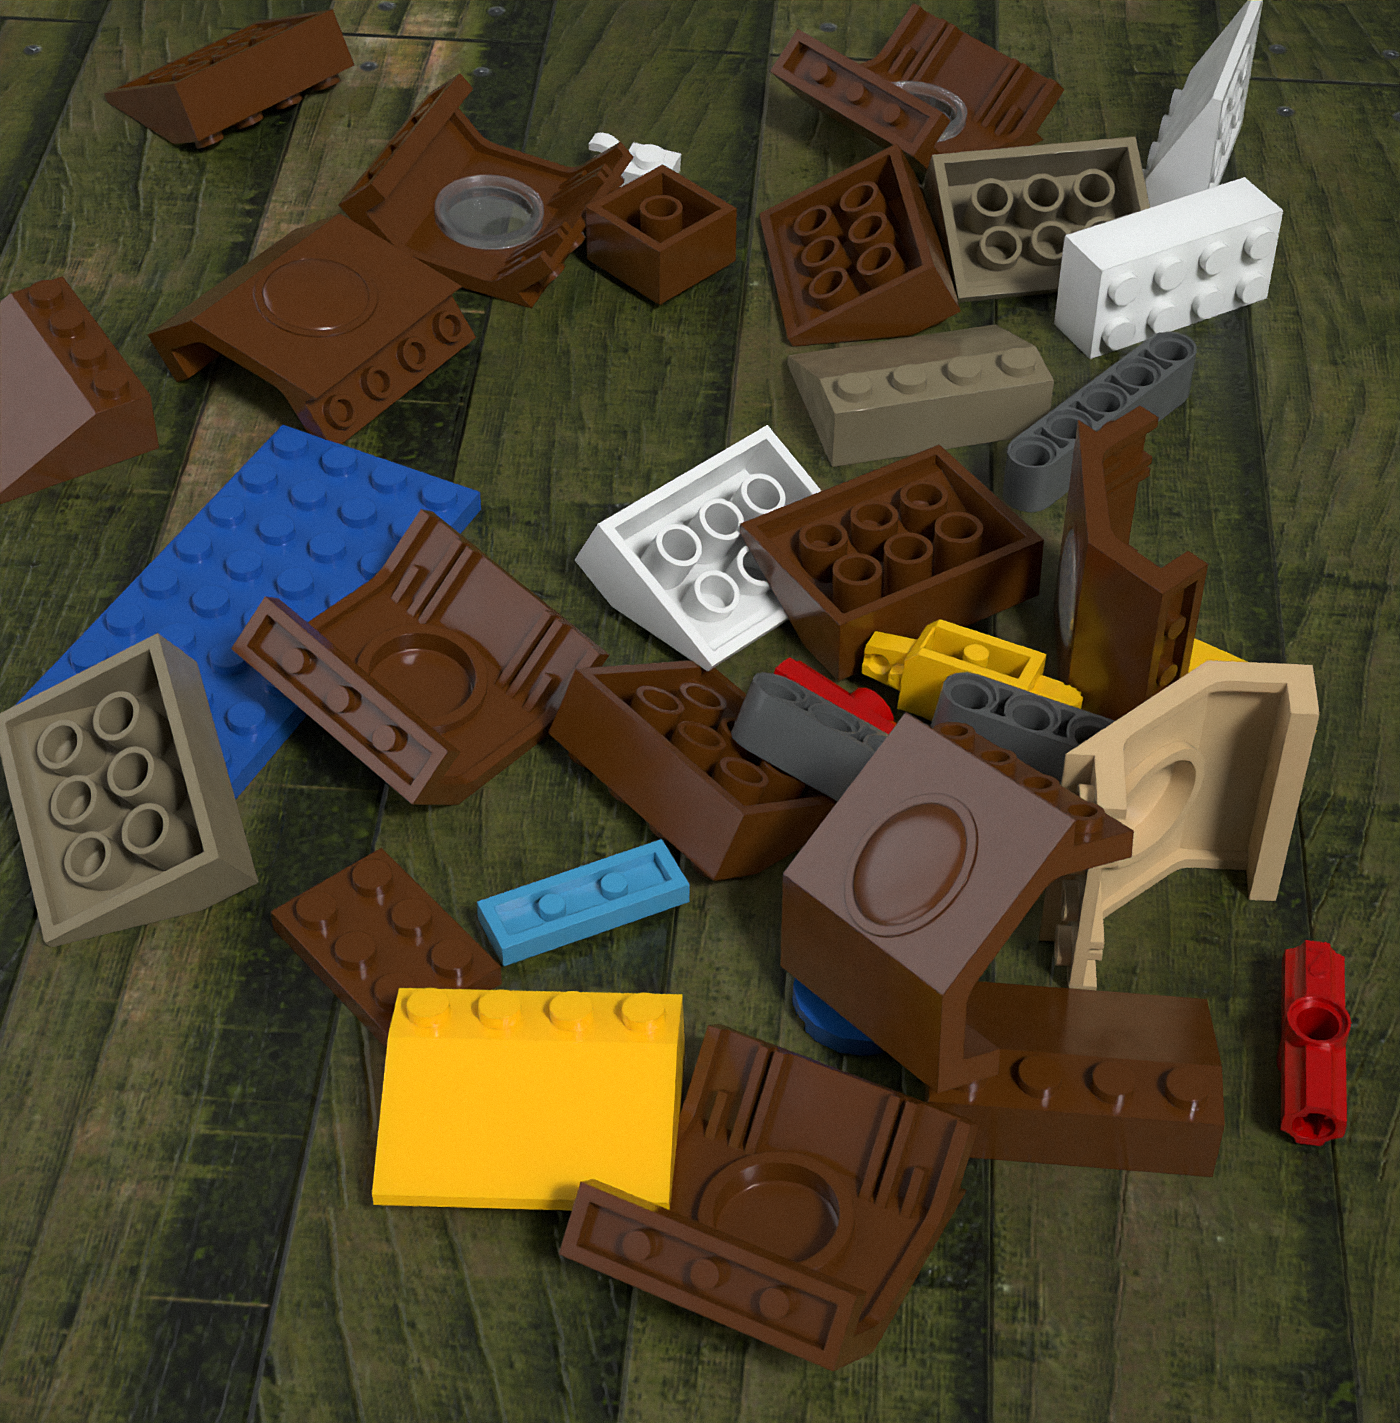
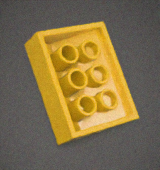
[372,988,685,1211]

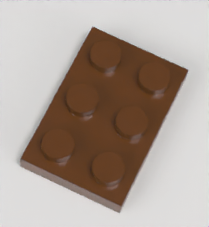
[270,848,502,1049]

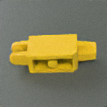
[862,619,1083,721]

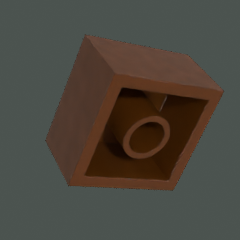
[586,164,737,305]

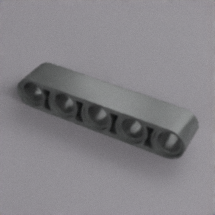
[1002,331,1197,512]
[731,672,889,802]
[930,672,1115,785]

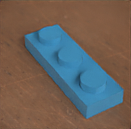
[477,839,690,967]

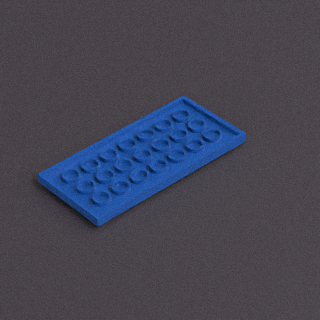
[16,425,481,800]

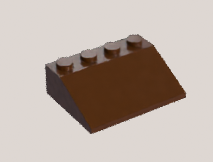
[104,9,354,148]
[759,143,961,346]
[0,276,159,504]
[740,445,1044,681]
[549,660,837,881]
[925,981,1225,1177]

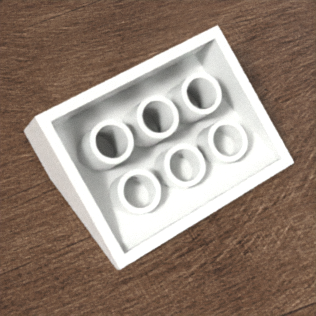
[1142,0,1263,208]
[575,425,821,671]

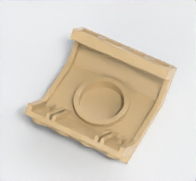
[1039,660,1320,990]

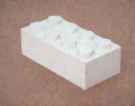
[1054,177,1283,359]

